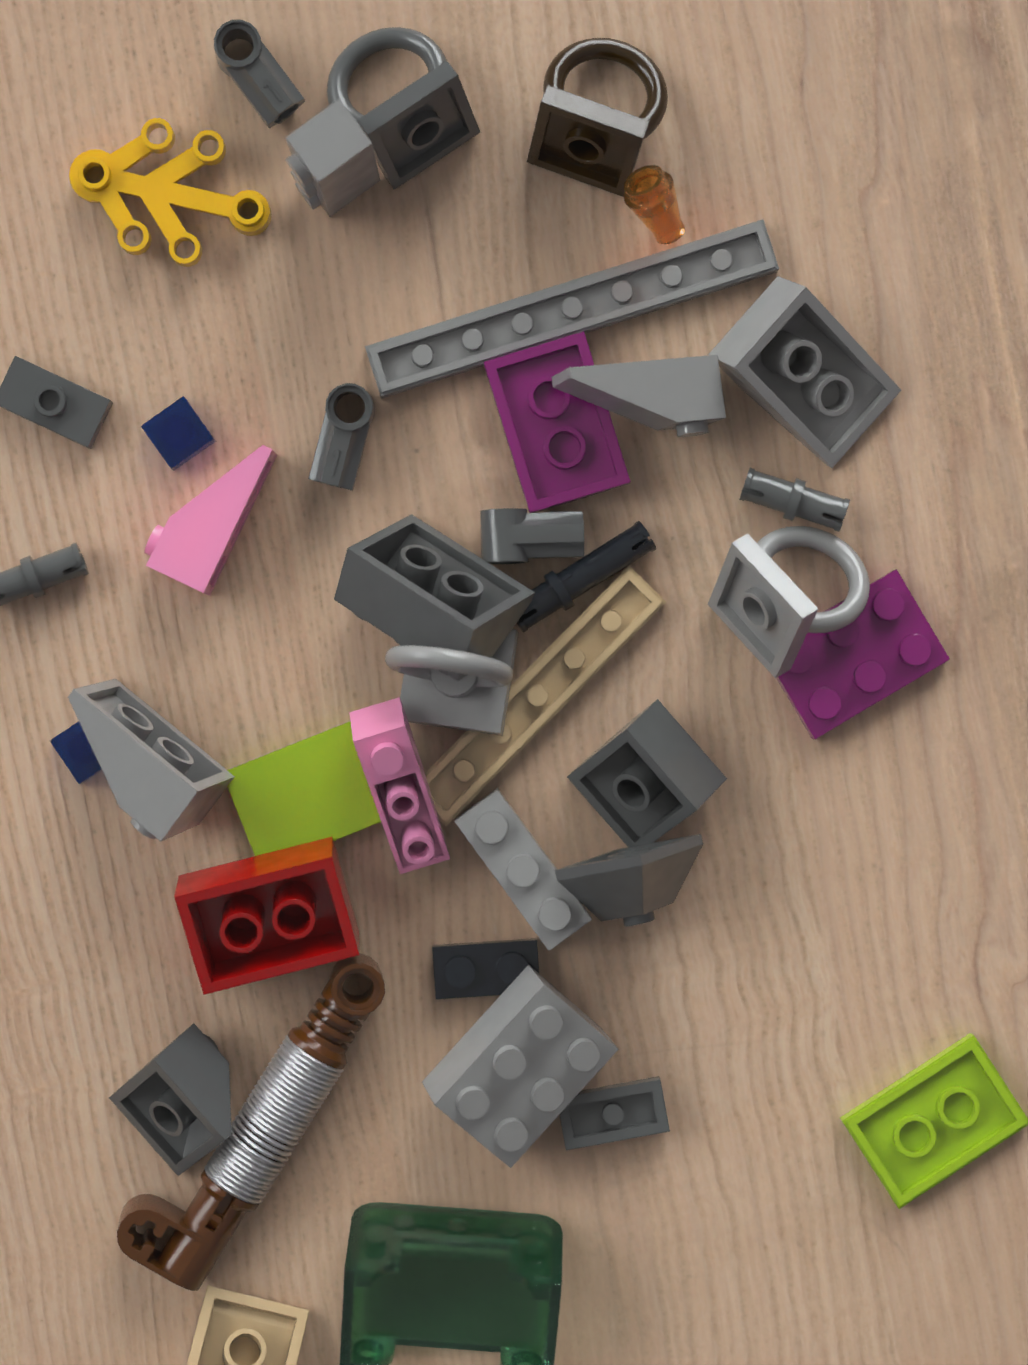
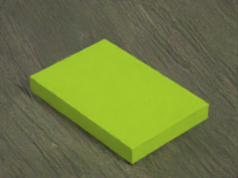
[227,721,381,856]
[840,1033,1028,1209]

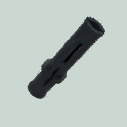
[516,521,656,633]

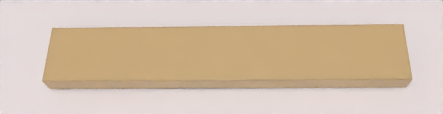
[425,566,666,826]

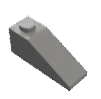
[552,355,726,437]

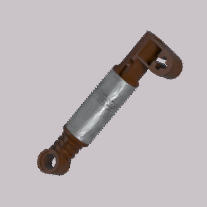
[117,953,385,1291]

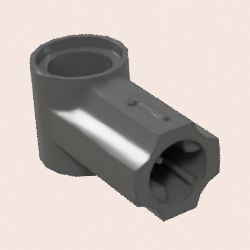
[214,19,305,128]
[308,383,375,491]
[480,508,584,564]

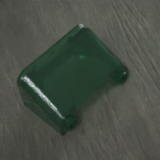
[340,1202,563,1365]

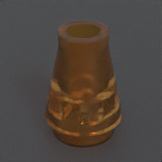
[624,165,685,245]

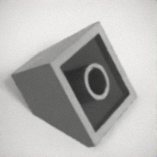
[555,834,703,927]
[109,1023,232,1176]

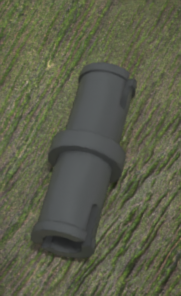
[739,467,850,532]
[0,543,89,606]

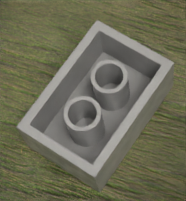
[422,965,619,1168]

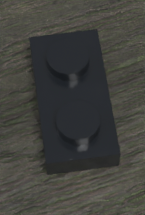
[432,938,539,1000]

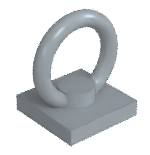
[708,526,870,678]
[385,629,519,736]

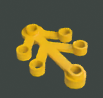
[69,118,272,267]

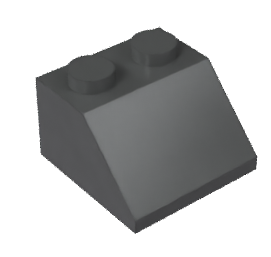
[567,699,727,847]

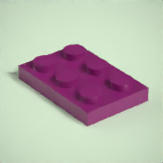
[484,331,631,513]
[776,569,950,739]

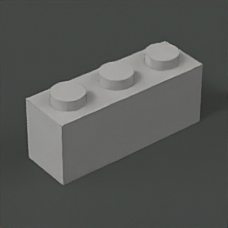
[285,99,380,217]
[454,788,592,951]

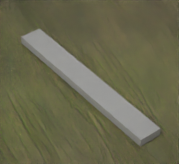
[365,219,779,398]

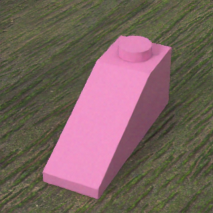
[144,445,277,596]

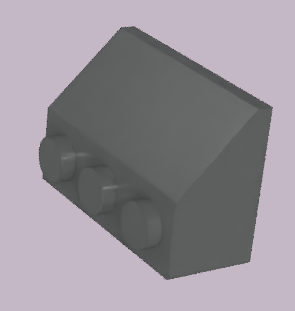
[334,514,535,681]

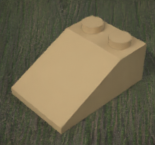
[187,1285,310,1365]

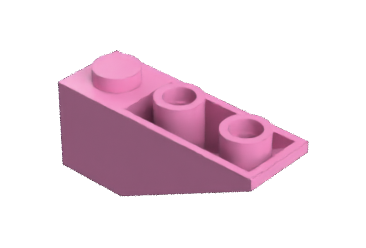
[349,697,450,874]

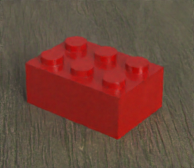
[174,836,360,995]

